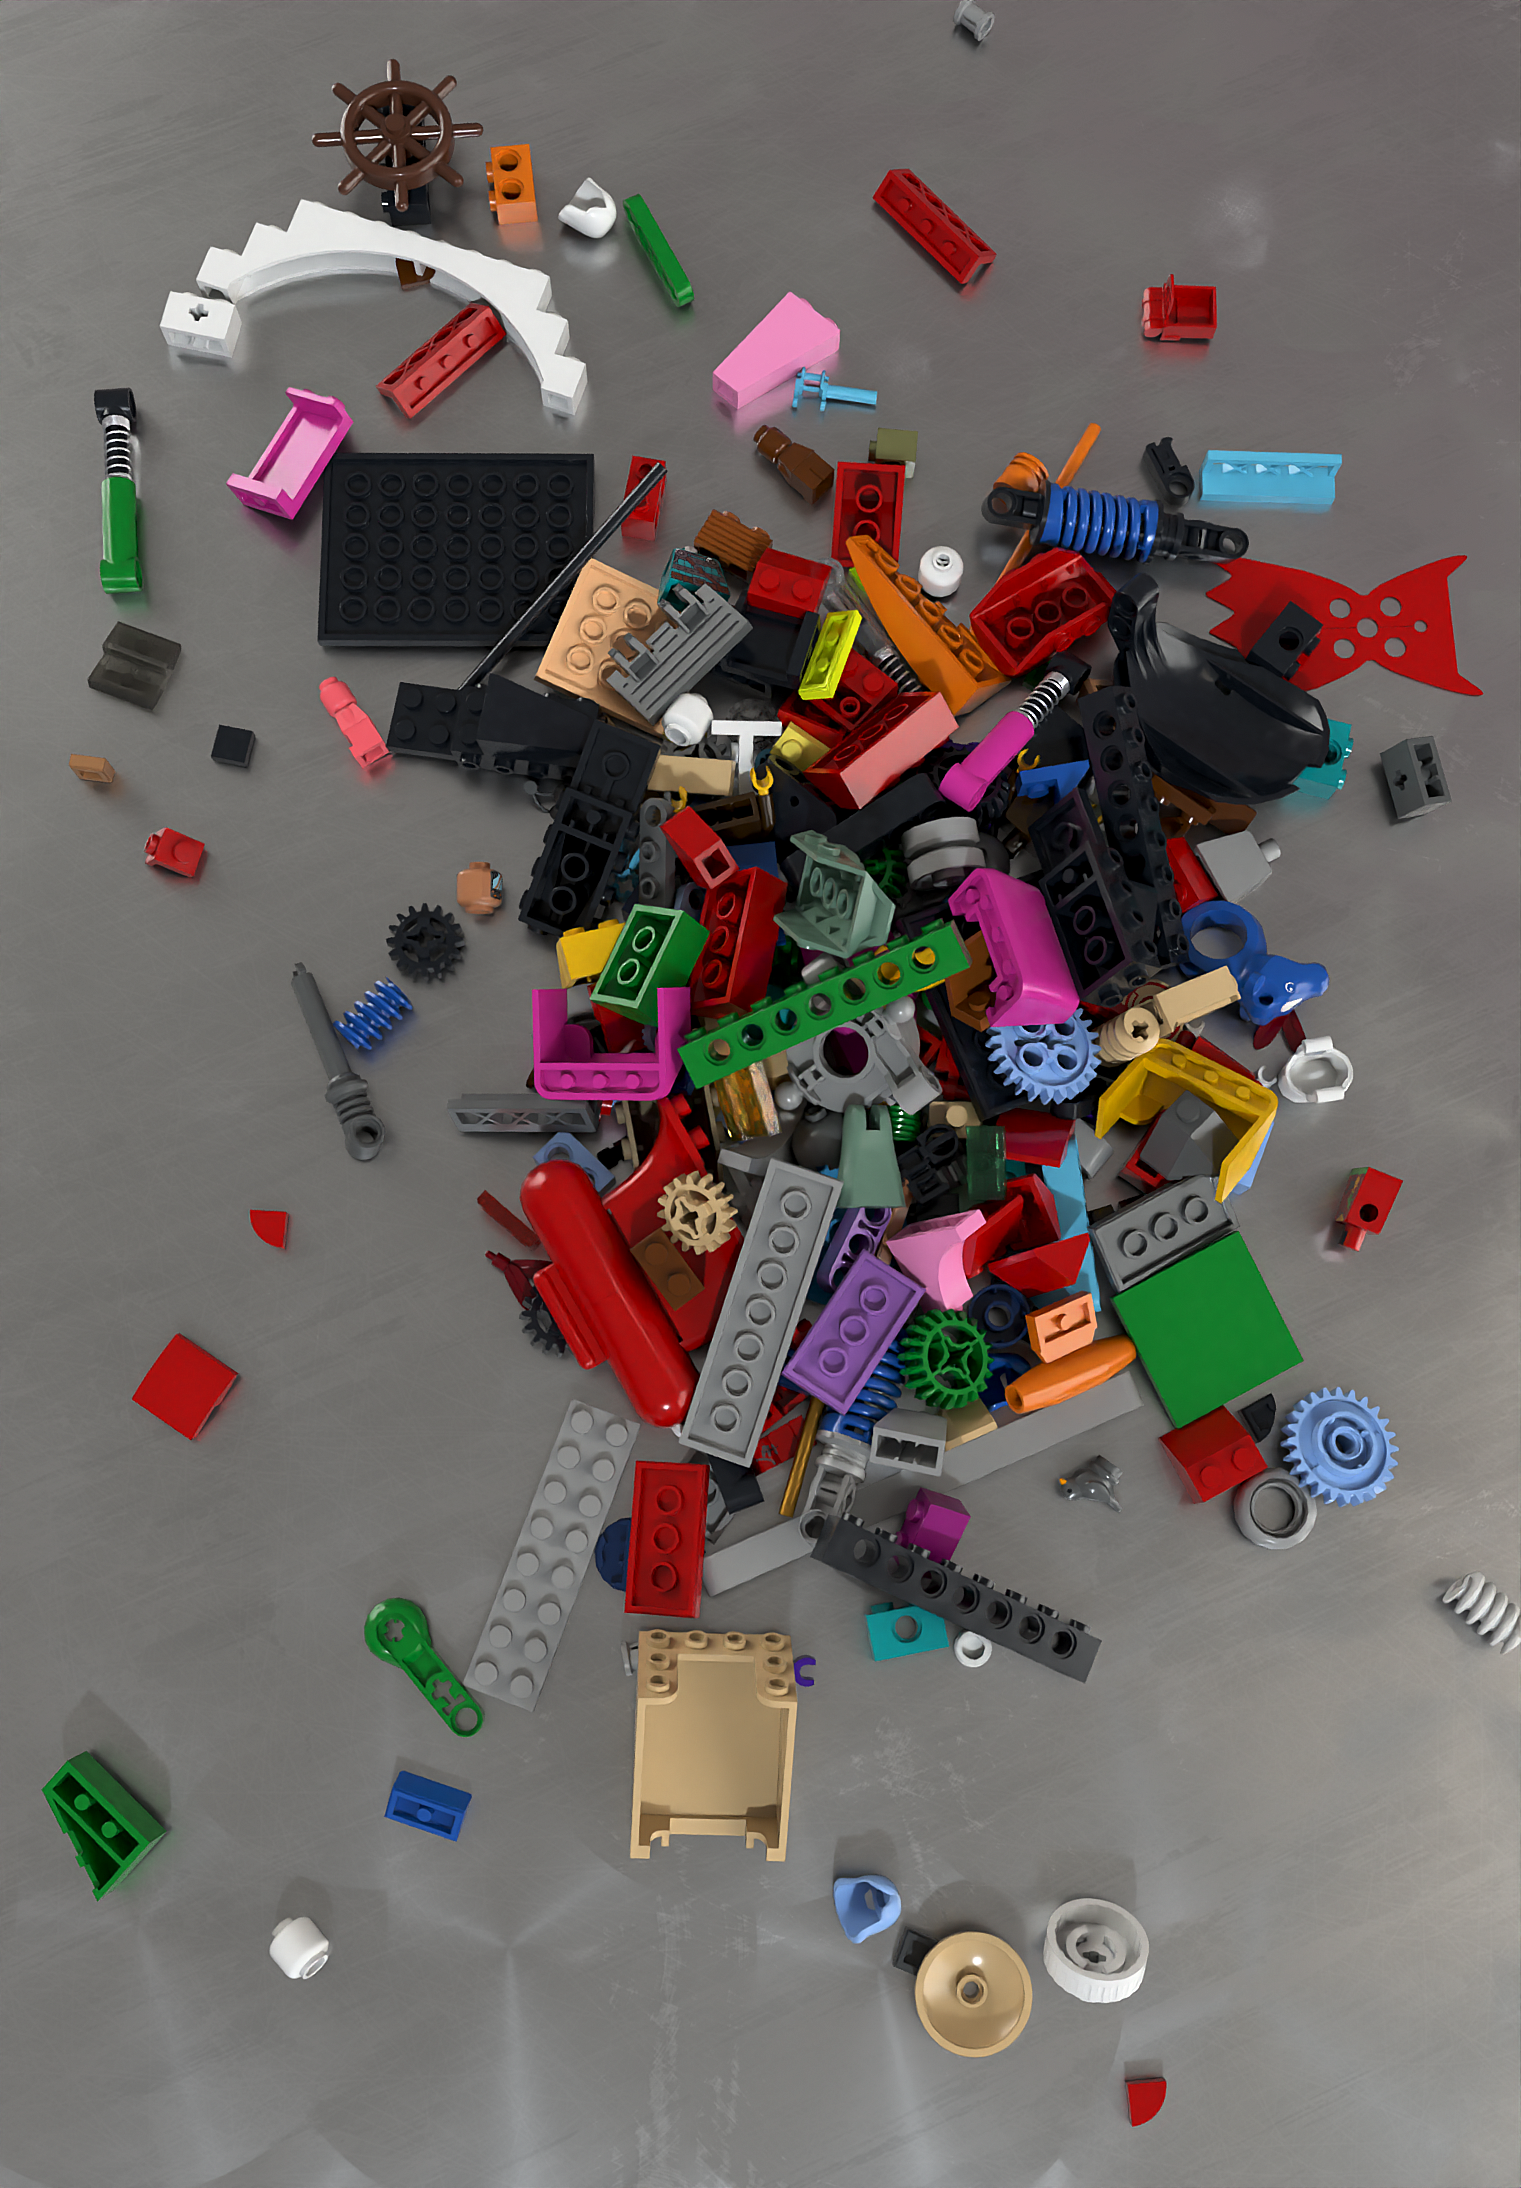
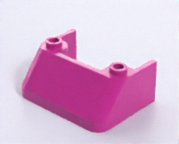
[532,987,691,1101]

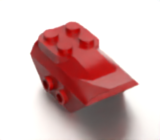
[969,547,1117,678]

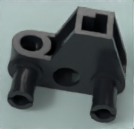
[752,754,859,858]

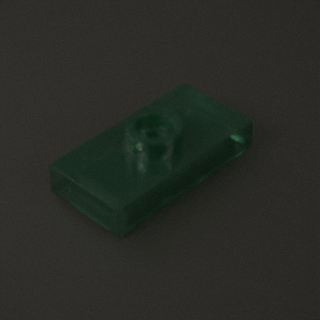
[966,1125,1007,1200]

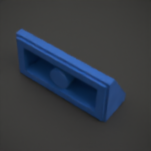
[384,1771,472,1841]

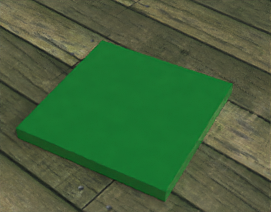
[1109,1231,1304,1429]

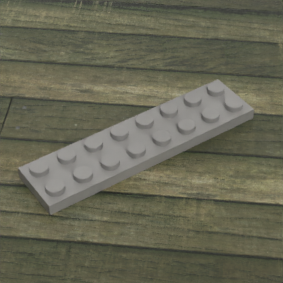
[678,1157,844,1468]
[462,1399,641,1712]

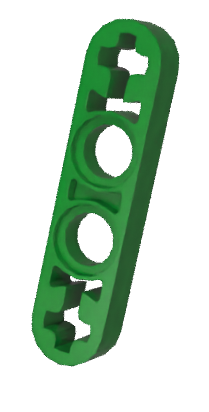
[623,194,694,307]

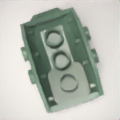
[773,830,895,959]

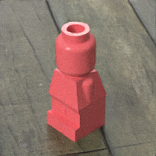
[319,677,390,768]

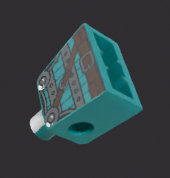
[657,546,731,612]

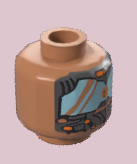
[457,862,503,914]

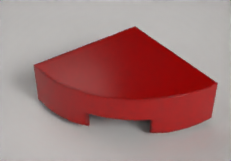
[250,1210,289,1249]
[1125,2078,1167,2127]

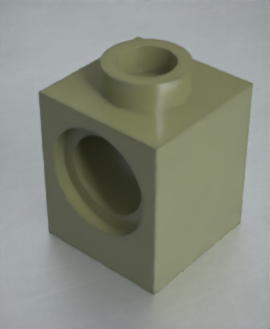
[868,428,918,478]

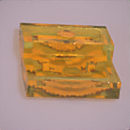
[714,1061,782,1141]

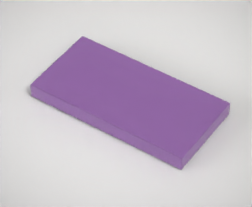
[781,1249,926,1416]

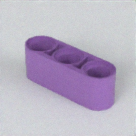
[817,1208,892,1294]

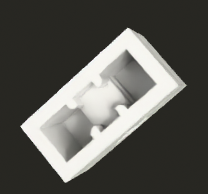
[160,291,242,358]

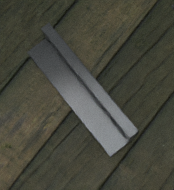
[446,1094,603,1132]

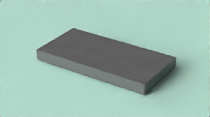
[1087,1175,1240,1293]

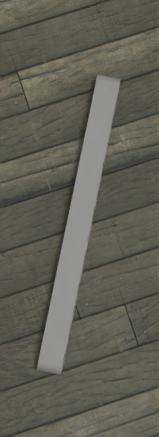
[702,1371,1145,1597]

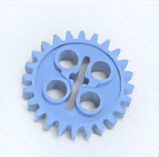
[985,1008,1102,1105]

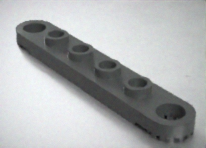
[639,798,676,909]

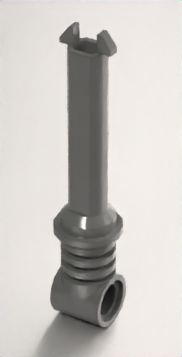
[291,962,386,1160]

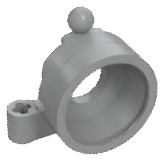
[774,952,942,1115]

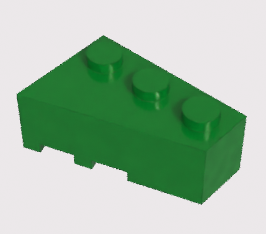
[42,1751,167,1902]

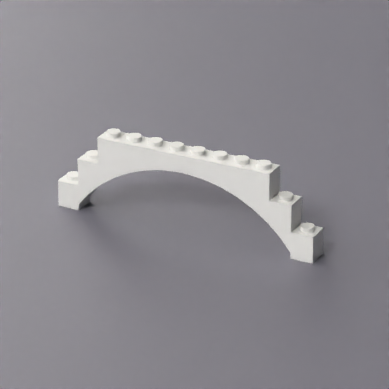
[196,199,588,415]

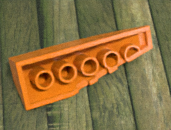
[846,535,1012,717]

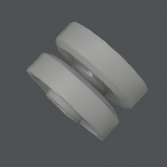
[900,817,986,891]

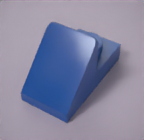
[1015,760,1090,804]

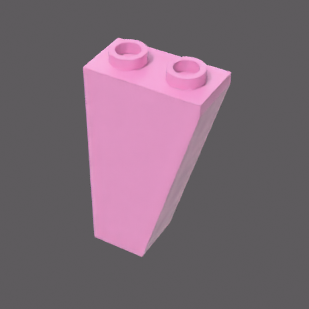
[712,291,841,410]

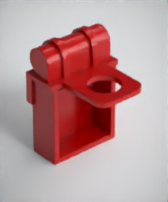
[1142,274,1217,341]

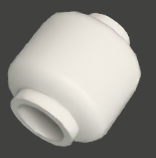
[918,546,964,597]
[661,693,713,746]
[269,1917,329,1979]

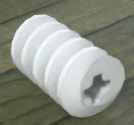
[1443,1571,1521,1654]

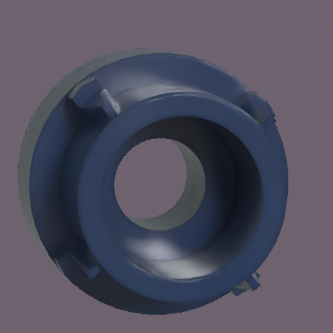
[966,1284,1031,1350]

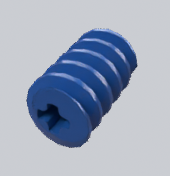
[333,976,414,1052]

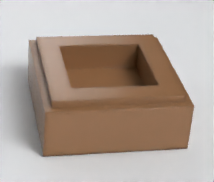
[69,754,115,783]

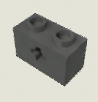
[1380,736,1452,819]

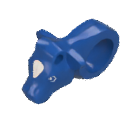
[1179,900,1330,1026]

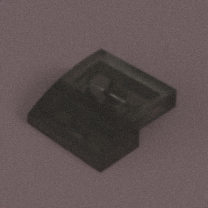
[87,621,182,711]

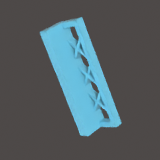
[1199,450,1342,504]

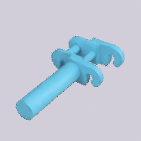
[792,367,878,411]

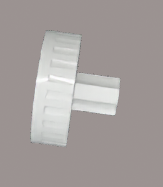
[1043,1898,1149,2003]

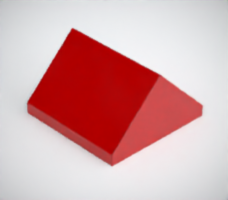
[987,1232,1090,1298]

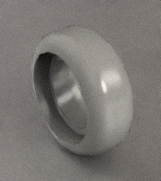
[1233,1467,1317,1550]

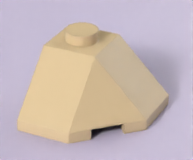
[934,1395,998,1452]

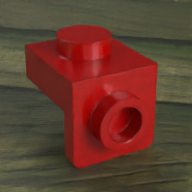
[144,827,205,878]

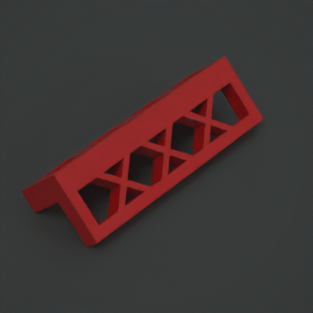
[872,169,997,284]
[376,302,507,419]

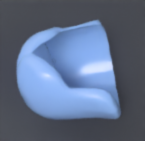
[833,1874,902,1943]

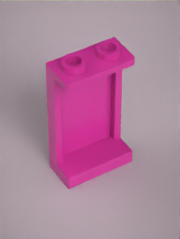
[226,387,353,520]

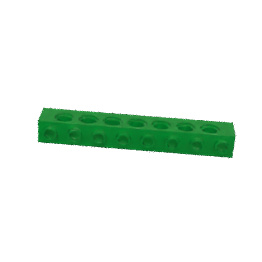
[677,918,973,1089]

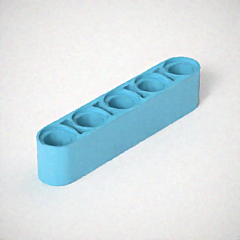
[1042,1135,1102,1312]

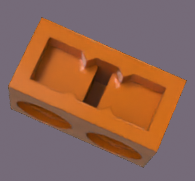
[485,144,538,225]

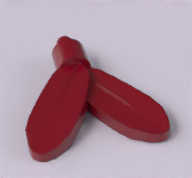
[1253,1010,1306,1053]
[485,1251,552,1310]

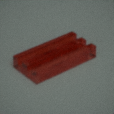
[477,1190,541,1251]

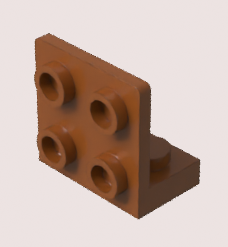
[945,930,997,1032]

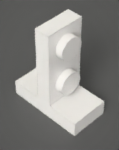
[709,720,782,796]

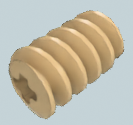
[1091,1007,1160,1068]

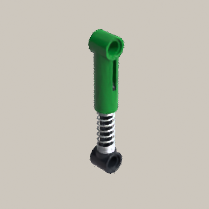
[94,387,143,594]

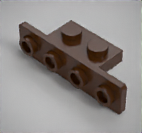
[1151,772,1257,835]

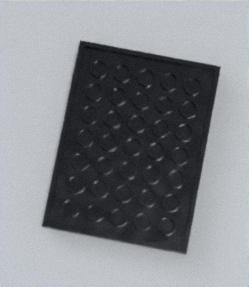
[317,453,595,646]

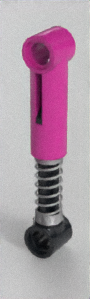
[938,650,1092,812]

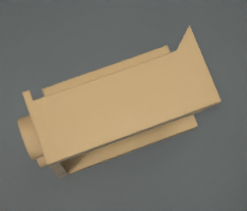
[1128,965,1241,1038]

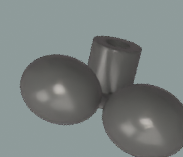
[523,779,568,820]

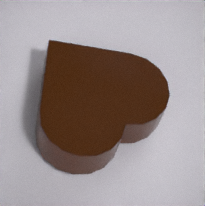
[395,258,436,289]

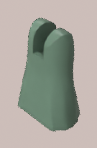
[836,1104,906,1208]

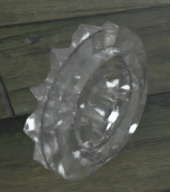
[726,699,780,751]

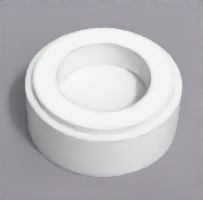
[953,1629,992,1667]

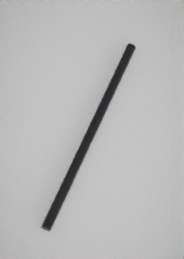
[457,462,668,690]

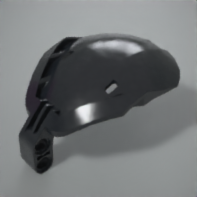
[1108,573,1330,805]

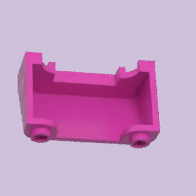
[948,868,1080,1027]

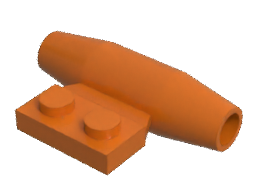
[1005,1291,1136,1414]

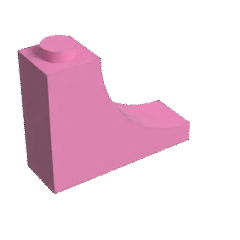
[886,1209,986,1313]

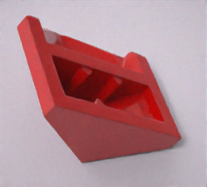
[987,1173,1061,1250]

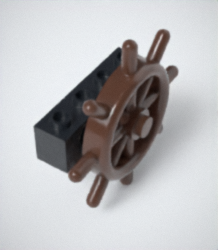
[312,59,483,227]

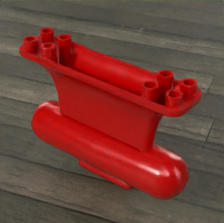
[519,1093,812,1428]

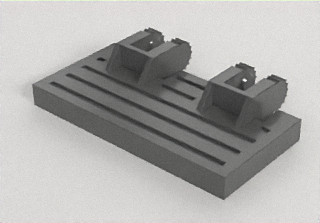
[606,583,753,726]

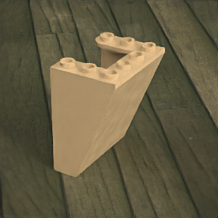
[630,1629,797,1862]

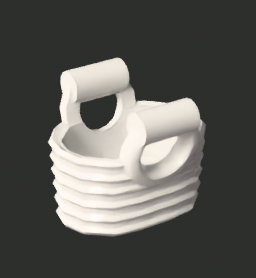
[1278,1036,1353,1104]

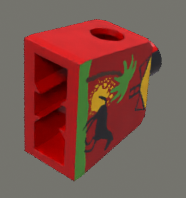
[1335,1167,1403,1252]

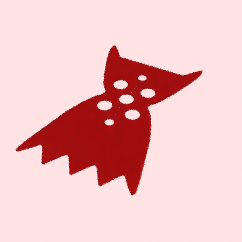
[1206,555,1484,695]

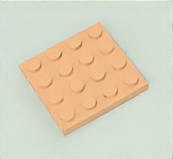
[534,558,681,738]

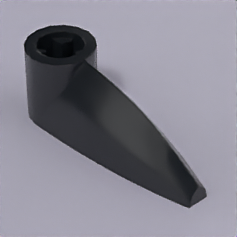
[706,1453,764,1515]

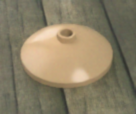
[914,1931,1032,2058]

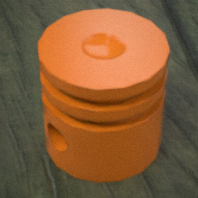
[993,452,1049,505]

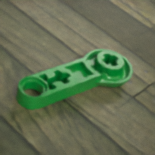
[364,1597,485,1737]

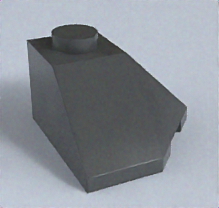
[1140,1090,1239,1180]

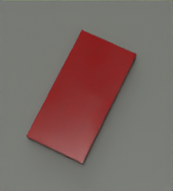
[624,1460,710,1618]

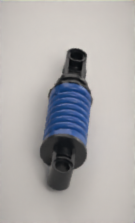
[981,479,1249,565]

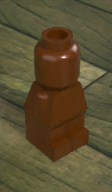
[753,425,835,506]

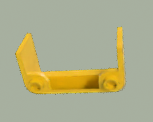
[1095,1038,1278,1203]

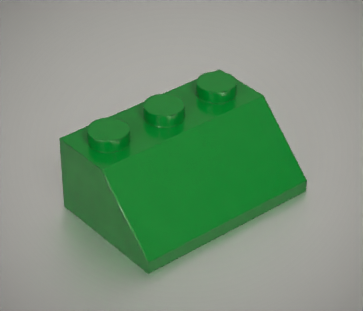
[589,904,710,1027]

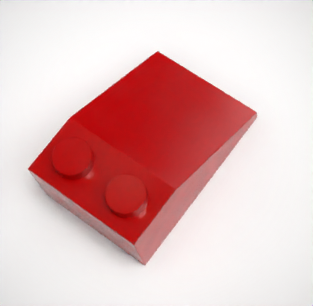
[831,461,906,571]

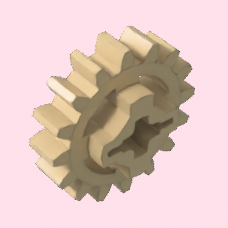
[657,1171,738,1254]

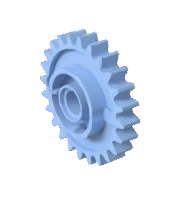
[1280,1387,1399,1507]

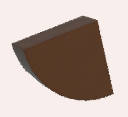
[1160,816,1192,839]

